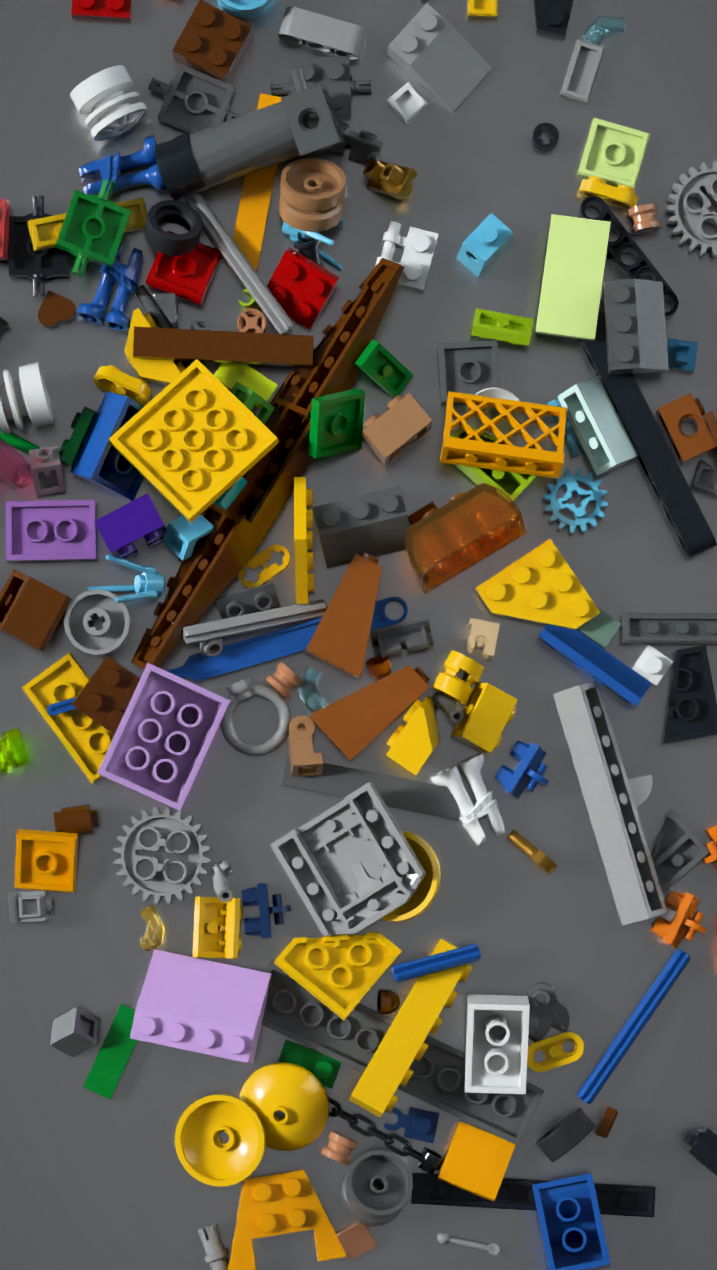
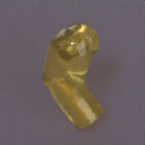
[139,905,165,951]

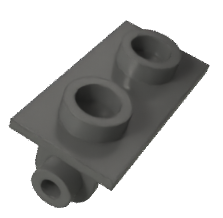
[329,120,383,164]
[216,582,281,619]
[370,618,434,659]

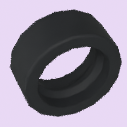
[144,200,202,256]
[537,1107,595,1162]

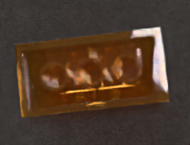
[405,483,526,594]

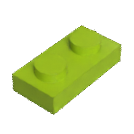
[471,308,534,346]

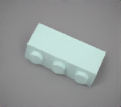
[557,376,639,476]

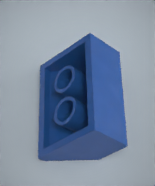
[70,391,144,501]

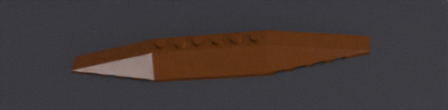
[131,258,404,670]

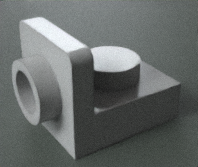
[29,446,66,496]

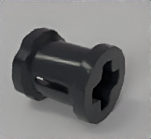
[293,238,324,268]

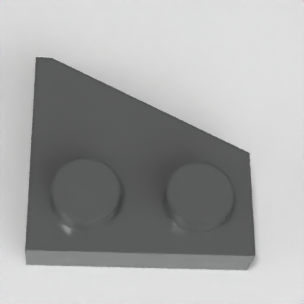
[651,809,710,893]

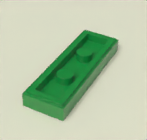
[83,1004,138,1099]

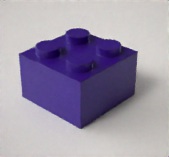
[94,493,166,560]

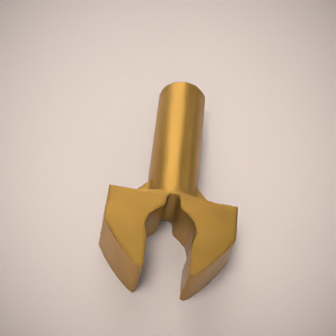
[508,830,557,875]

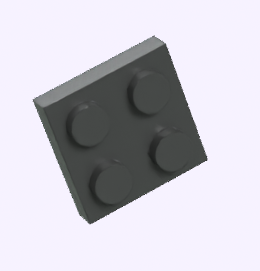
[438,340,500,404]

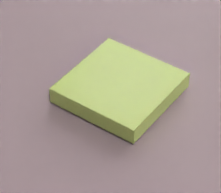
[577,118,650,190]

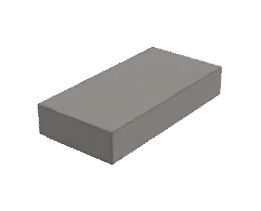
[559,39,605,105]

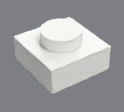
[632,645,673,687]

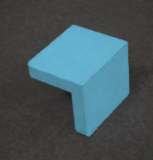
[162,514,213,561]

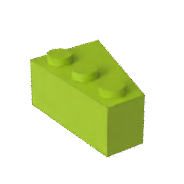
[440,426,538,511]

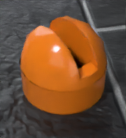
[366,656,391,680]

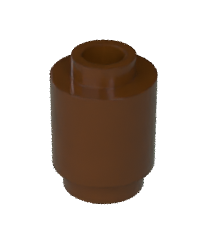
[54,804,99,836]

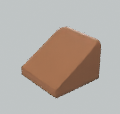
[336,1222,377,1261]

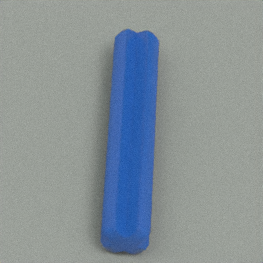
[392,944,481,983]

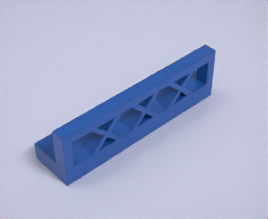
[537,624,652,709]

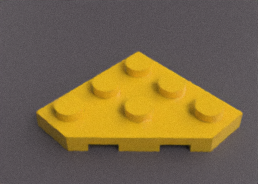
[294,477,314,604]
[475,539,601,630]
[274,932,402,1021]

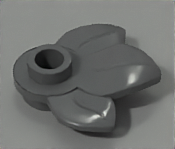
[524,982,570,1042]

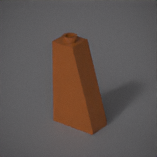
[305,552,382,679]
[310,665,430,762]

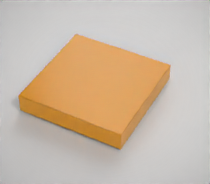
[14,829,78,893]
[437,1121,516,1202]

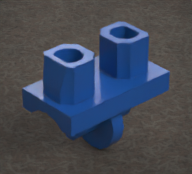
[495,741,549,799]

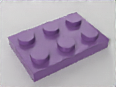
[5,499,97,562]

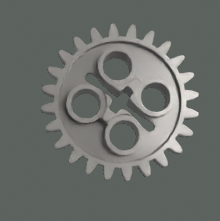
[666,161,717,258]
[113,806,211,904]

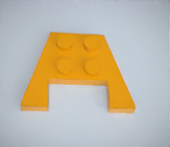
[227,1170,346,1270]

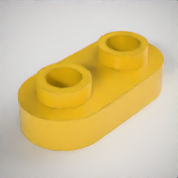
[579,176,639,210]
[93,365,152,406]
[527,1032,584,1072]

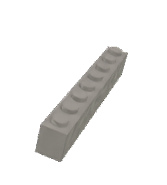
[553,681,668,926]

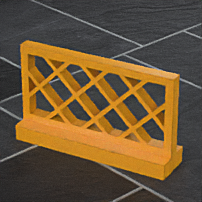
[440,391,567,479]

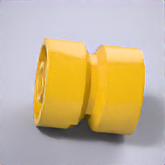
[432,650,485,705]

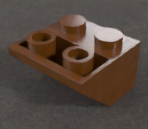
[0,569,72,652]

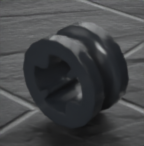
[532,122,559,152]

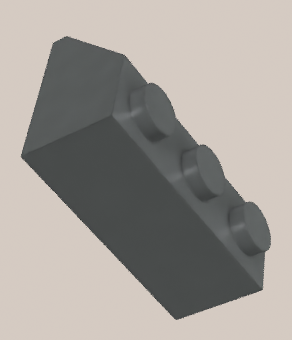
[603,279,669,375]
[313,486,414,569]

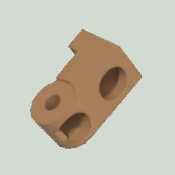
[288,715,323,777]

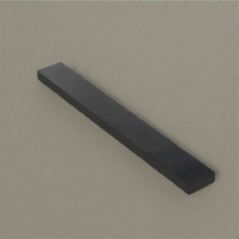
[411,1172,656,1217]

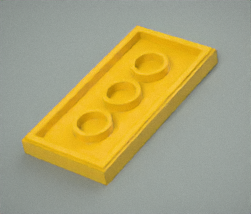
[22,652,114,784]

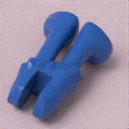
[79,135,166,196]
[76,243,143,331]

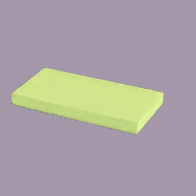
[535,214,611,341]

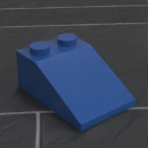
[532,1173,611,1270]

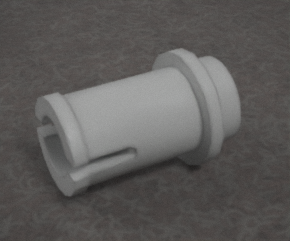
[196,621,223,657]

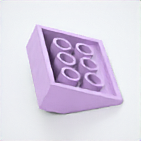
[97,663,230,811]
[130,949,272,1063]

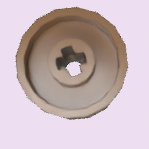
[279,158,346,232]

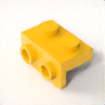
[192,896,243,959]

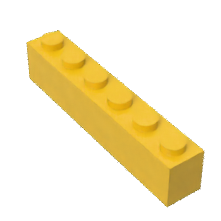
[349,938,473,1118]

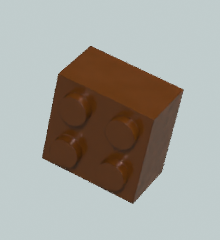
[172,0,253,83]

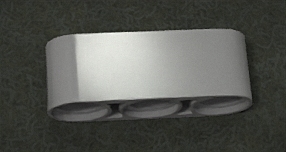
[278,6,368,61]

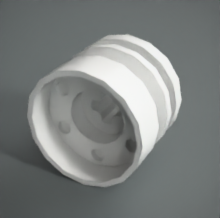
[70,65,148,141]
[0,362,53,435]

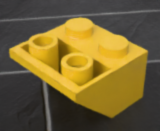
[386,695,441,775]

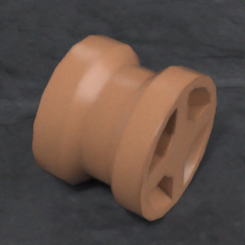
[628,204,661,235]
[237,308,267,333]
[265,662,303,699]
[321,1131,358,1166]

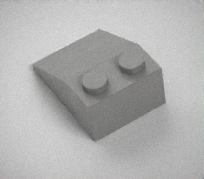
[387,3,492,113]

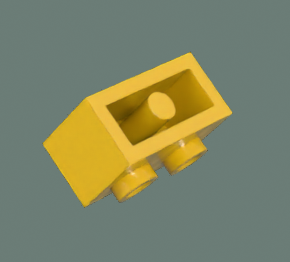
[451,683,518,753]

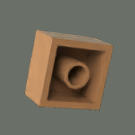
[362,393,432,467]

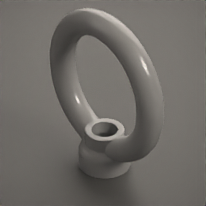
[220,677,292,756]

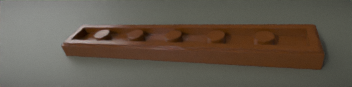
[133,327,314,367]

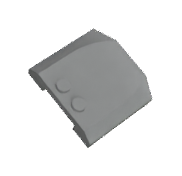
[270,782,426,936]

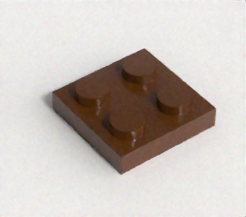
[72,655,140,735]

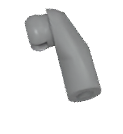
[431,693,464,723]

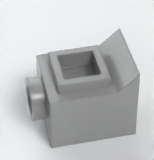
[7,891,53,923]

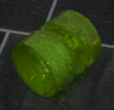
[0,727,31,774]

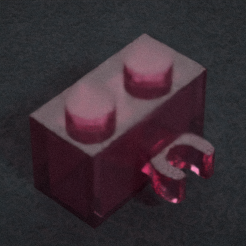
[0,438,32,491]

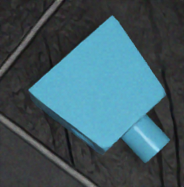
[456,213,516,277]

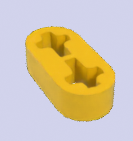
[239,545,290,589]

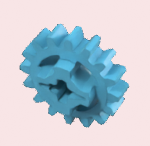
[543,468,608,534]

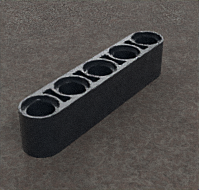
[578,196,679,321]

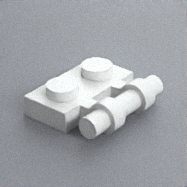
[375,221,439,292]

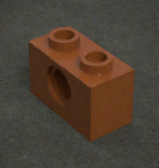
[656,393,716,466]

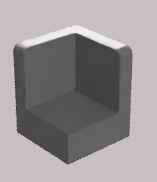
[50,1007,100,1057]

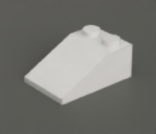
[465,994,530,1094]

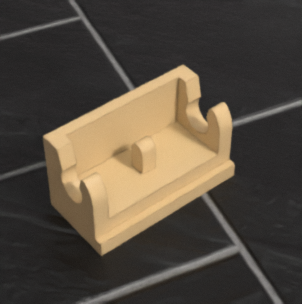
[467,618,500,661]

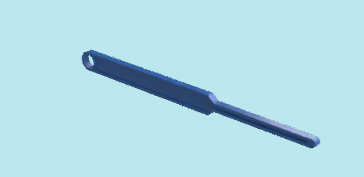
[47,596,408,716]

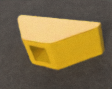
[124,308,185,386]

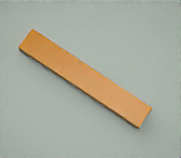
[228,93,282,272]

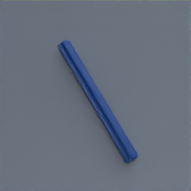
[577,949,691,1104]

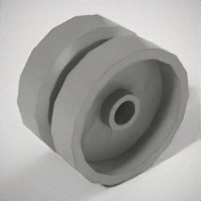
[64,589,133,659]

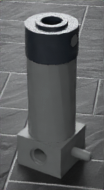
[155,68,346,201]

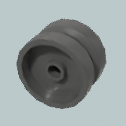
[340,1150,413,1227]

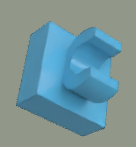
[667,338,698,373]

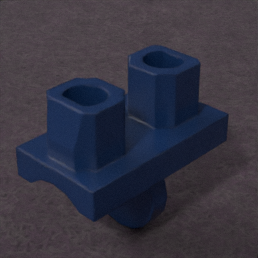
[241,883,291,938]

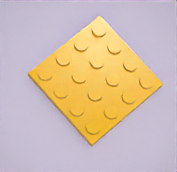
[109,359,279,523]

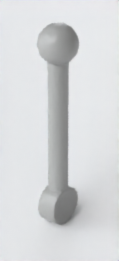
[438,1232,500,1255]

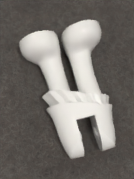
[431,753,505,846]

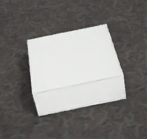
[386,82,428,125]

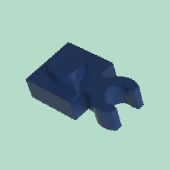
[384,1107,440,1143]

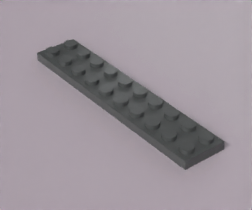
[262,961,544,1146]

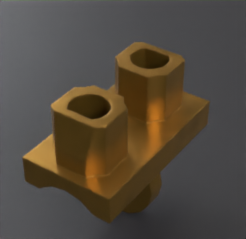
[363,159,418,200]

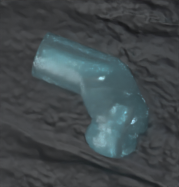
[584,16,625,44]
[298,667,325,712]

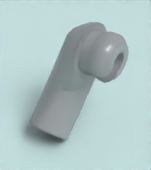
[211,860,233,902]

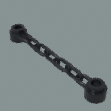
[328,1097,445,1174]

